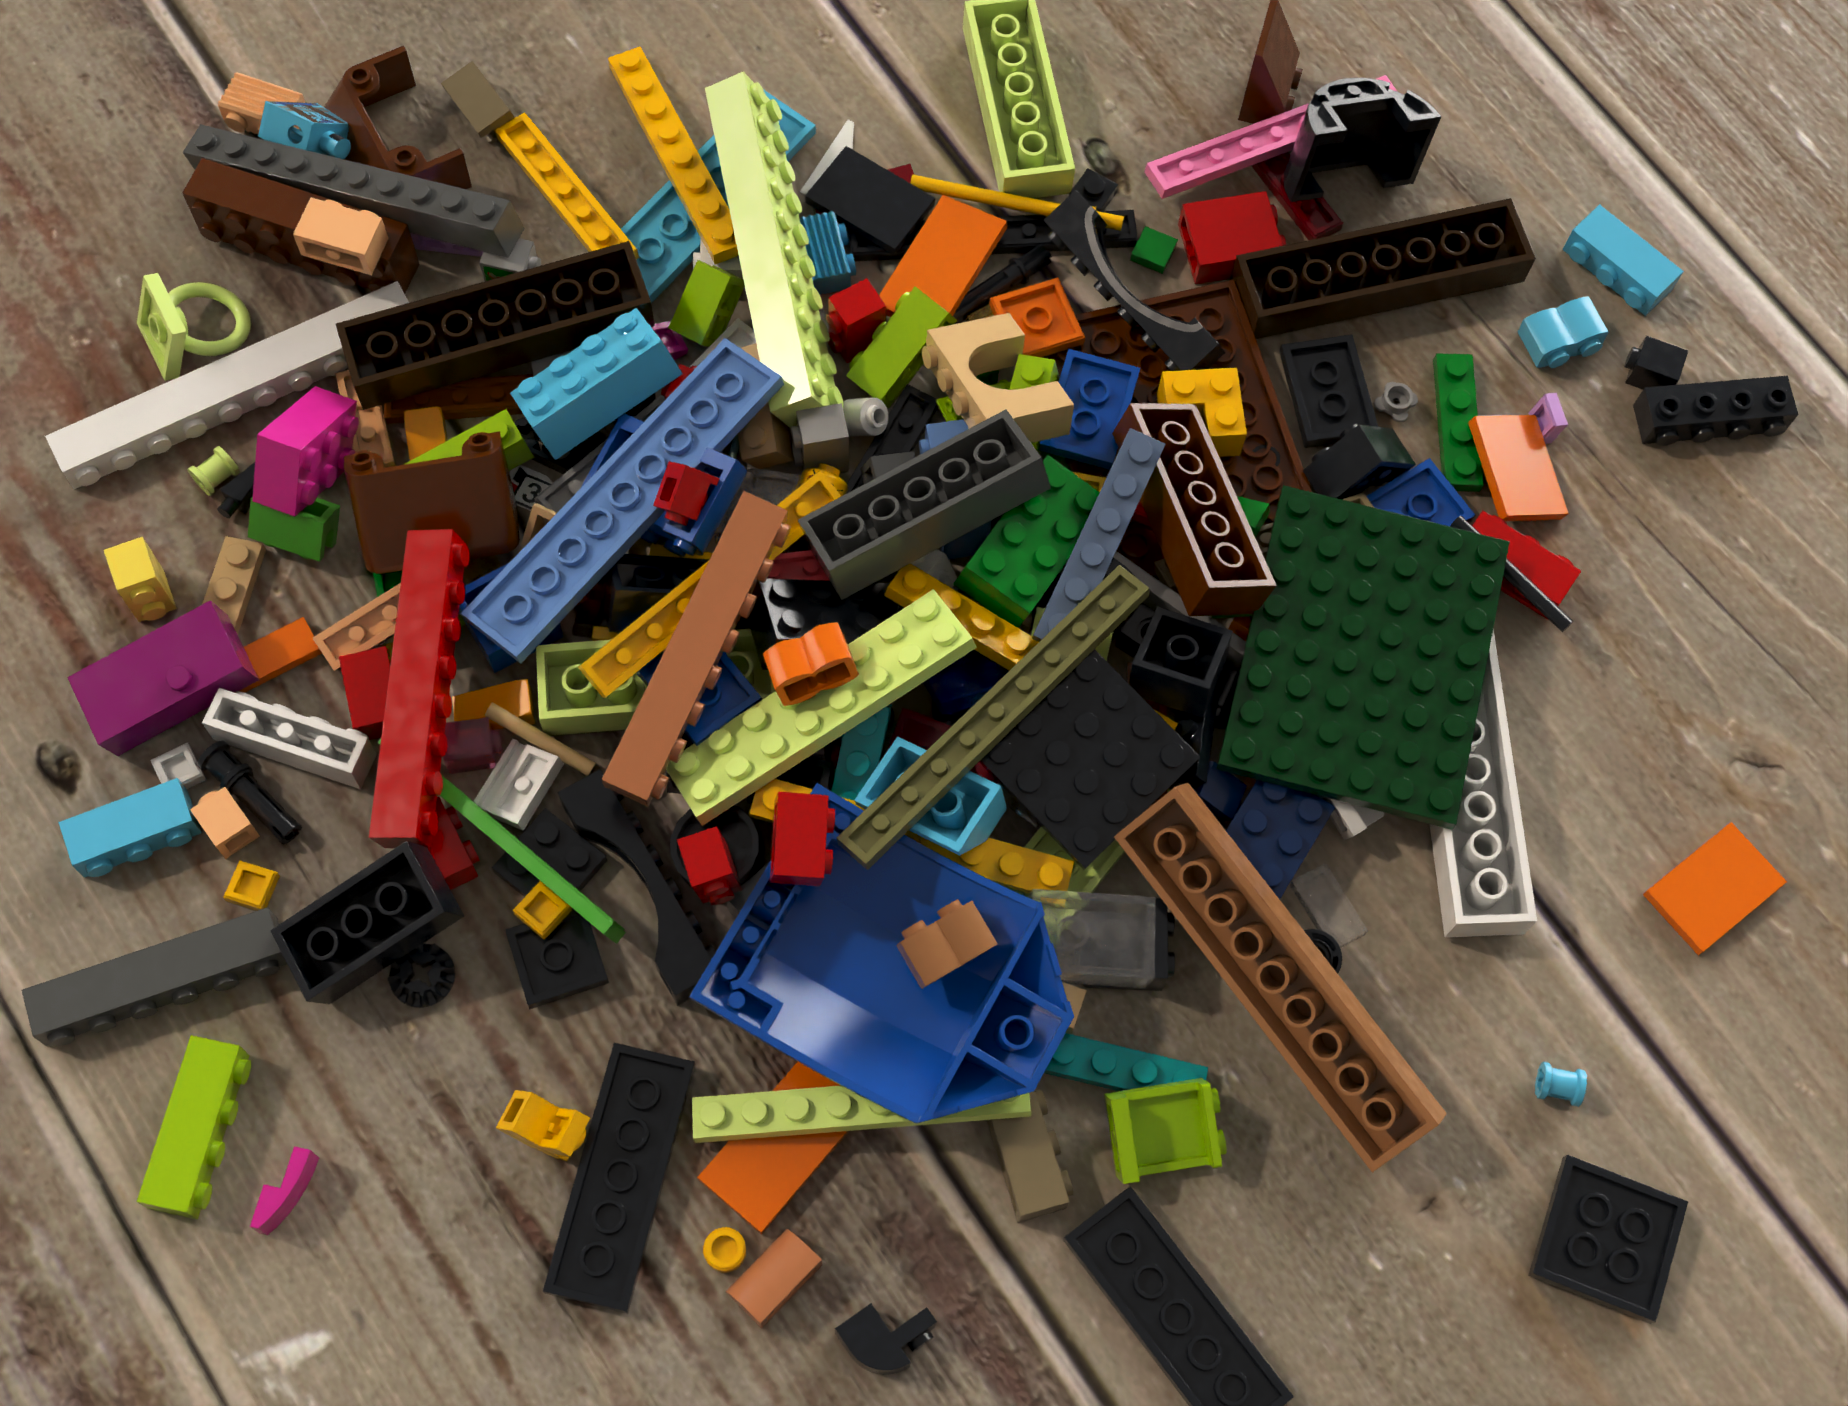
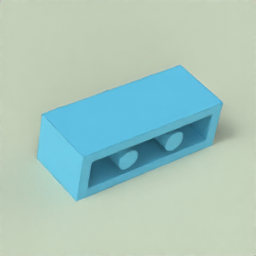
[1562,204,1684,316]
[58,778,202,878]

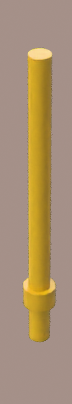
[910,175,1124,231]

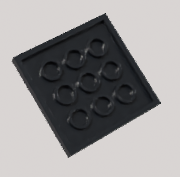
[979,649,1200,870]

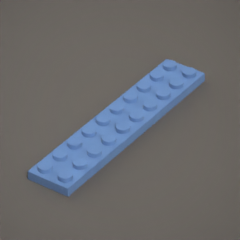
[461,338,784,664]

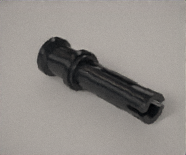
[197,740,302,845]

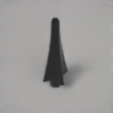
[217,462,255,518]

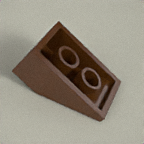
[1238,0,1303,124]

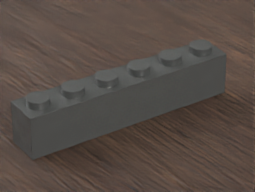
[21,907,287,1047]

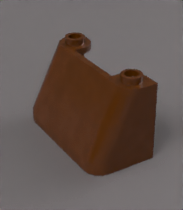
[344,431,520,574]

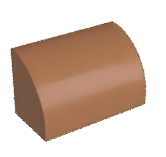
[726,1229,822,1329]

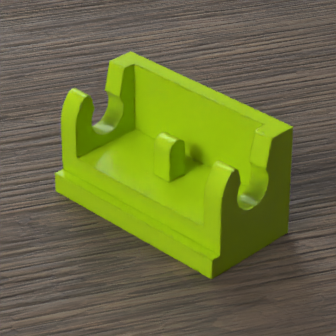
[668,260,745,347]

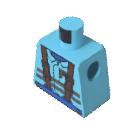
[258,101,351,159]

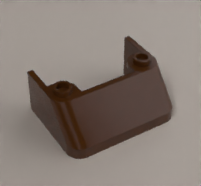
[324,45,472,189]

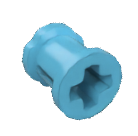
[1535,1062,1587,1107]

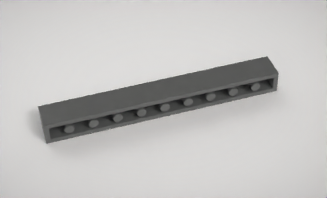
[183,124,525,258]

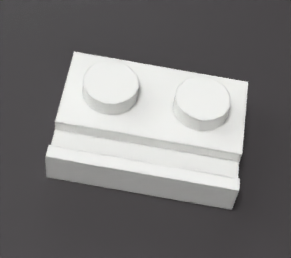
[474,739,564,831]

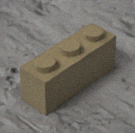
[987,1090,1073,1223]

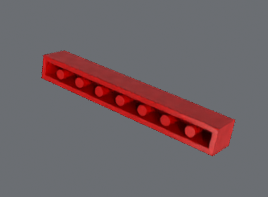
[369,529,470,848]

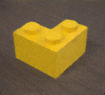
[1157,368,1247,457]

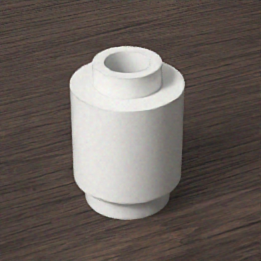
[843,398,889,436]

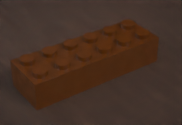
[182,158,420,294]
[1112,403,1277,616]

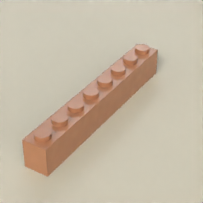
[602,491,791,807]

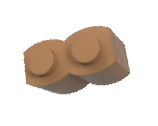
[896,899,997,989]

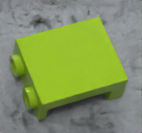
[1104,1078,1227,1184]

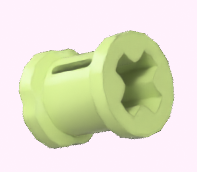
[187,446,241,496]

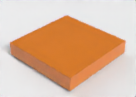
[989,277,1085,357]

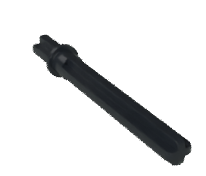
[953,244,1052,324]

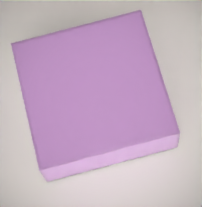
[1528,393,1568,444]

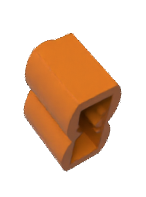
[763,622,859,706]

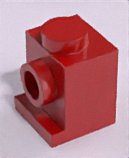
[653,461,720,526]

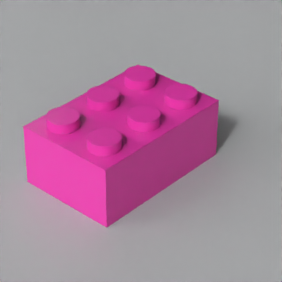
[252,386,359,517]

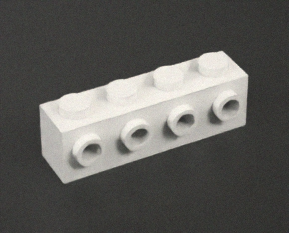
[202,688,377,789]

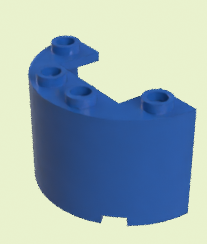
[581,414,747,558]

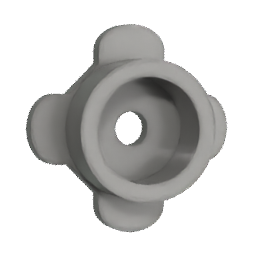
[1374,382,1418,422]

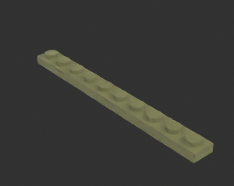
[836,565,1149,870]

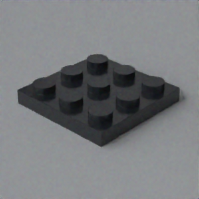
[1528,1154,1688,1324]

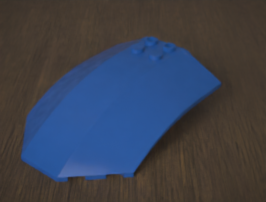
[689,783,1074,1124]

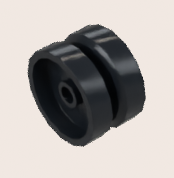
[670,805,765,889]

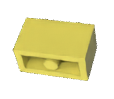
[104,537,177,622]

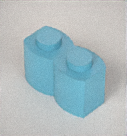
[1518,296,1609,368]

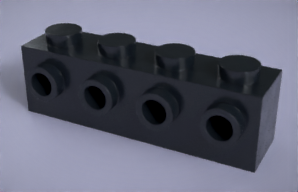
[1633,375,1798,446]

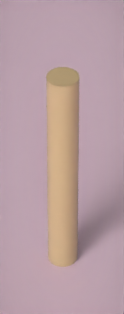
[484,702,596,776]

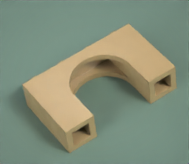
[922,313,1074,443]

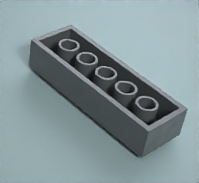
[798,409,1051,600]

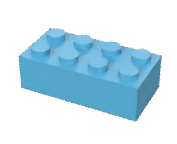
[510,308,683,460]

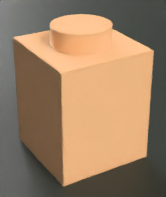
[190,787,260,859]

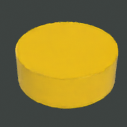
[703,1227,746,1273]

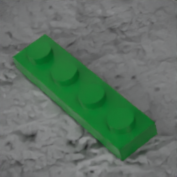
[1433,353,1483,492]

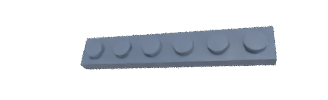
[1032,428,1166,642]

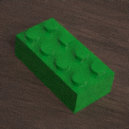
[953,455,1100,628]

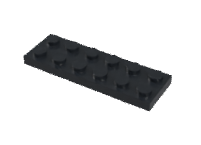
[543,1042,696,1314]
[1063,1186,1294,1406]

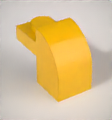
[496,1090,590,1161]

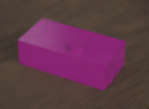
[67,600,259,756]

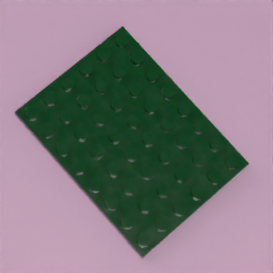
[1217,485,1510,830]

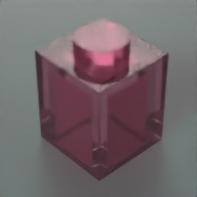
[443,717,503,774]

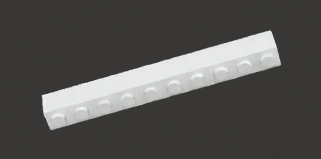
[45,281,409,489]

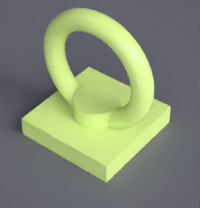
[137,273,251,381]

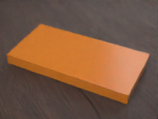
[879,195,1007,317]
[697,1062,849,1235]

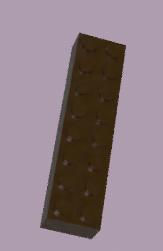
[1230,198,1536,339]
[335,241,655,410]

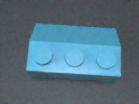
[854,736,1007,856]

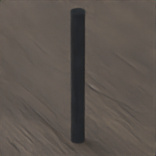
[1450,515,1573,632]

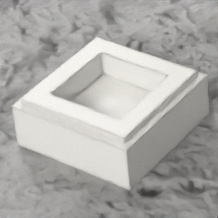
[150,742,207,789]

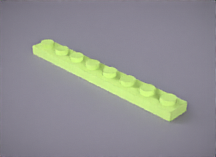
[692,1086,1031,1143]

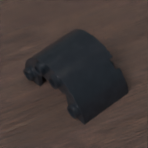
[1283,78,1441,202]

